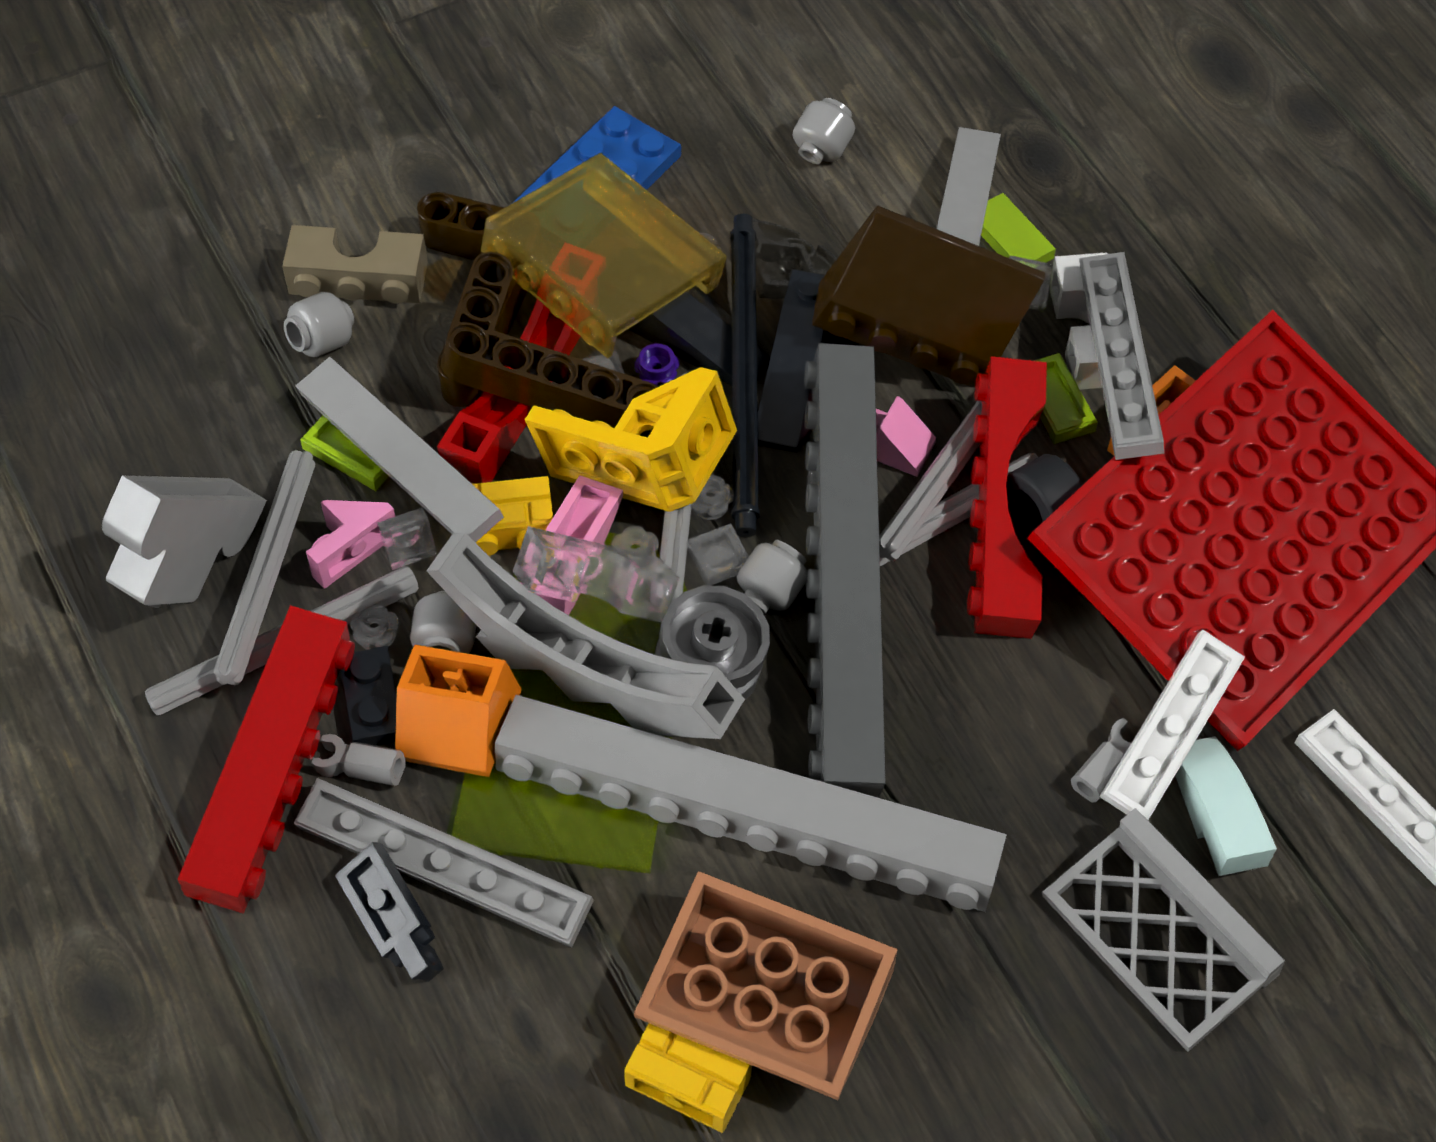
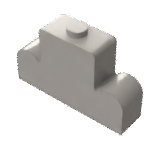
[102,475,267,608]

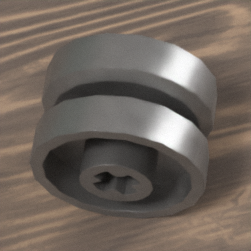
[655,585,770,701]

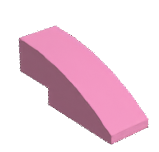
[520,475,623,615]

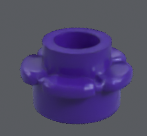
[634,343,679,385]

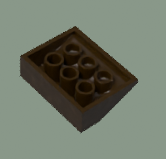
[812,205,1045,388]

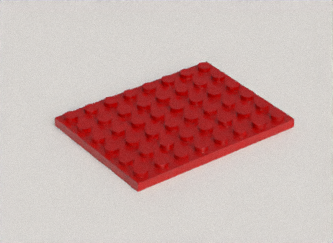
[1027,310,1436,751]

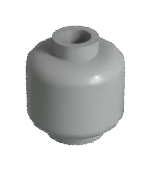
[793,98,855,164]
[284,292,354,357]
[737,540,808,614]
[410,591,476,654]

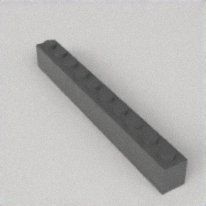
[804,343,885,798]

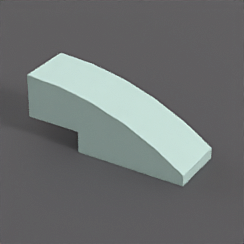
[1175,736,1277,876]

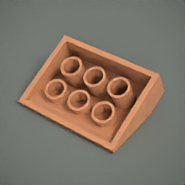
[634,871,898,1100]

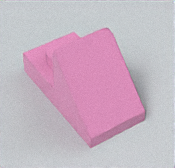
[876,396,936,477]
[306,500,399,589]

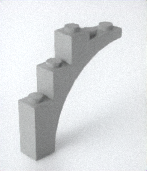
[427,533,745,739]

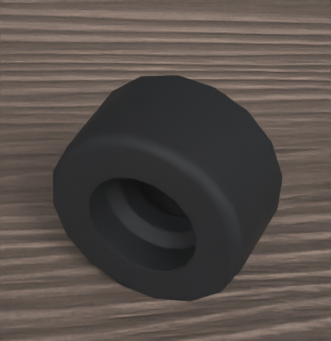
[1006,454,1083,538]

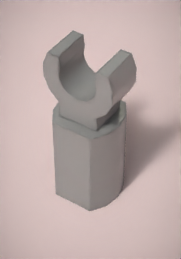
[1071,718,1132,803]
[311,734,405,786]

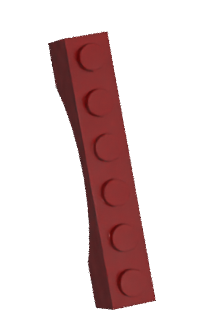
[437,245,606,484]
[967,356,1047,639]

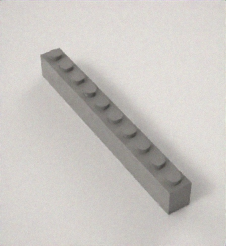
[495,695,1007,912]

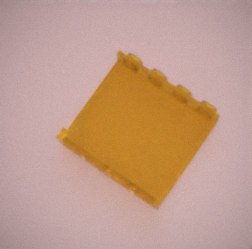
[481,153,727,359]

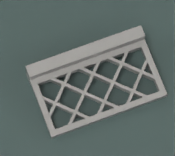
[1043,808,1285,1052]

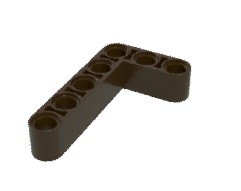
[417,192,542,407]
[441,252,658,438]

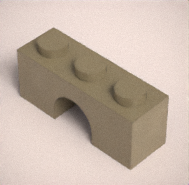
[282,225,428,304]

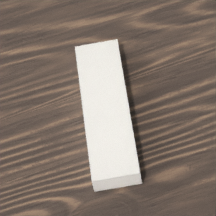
[1099,630,1245,820]
[1295,709,1436,886]

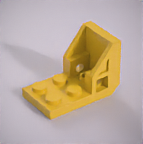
[525,367,737,512]

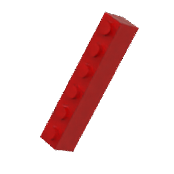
[178,605,355,914]

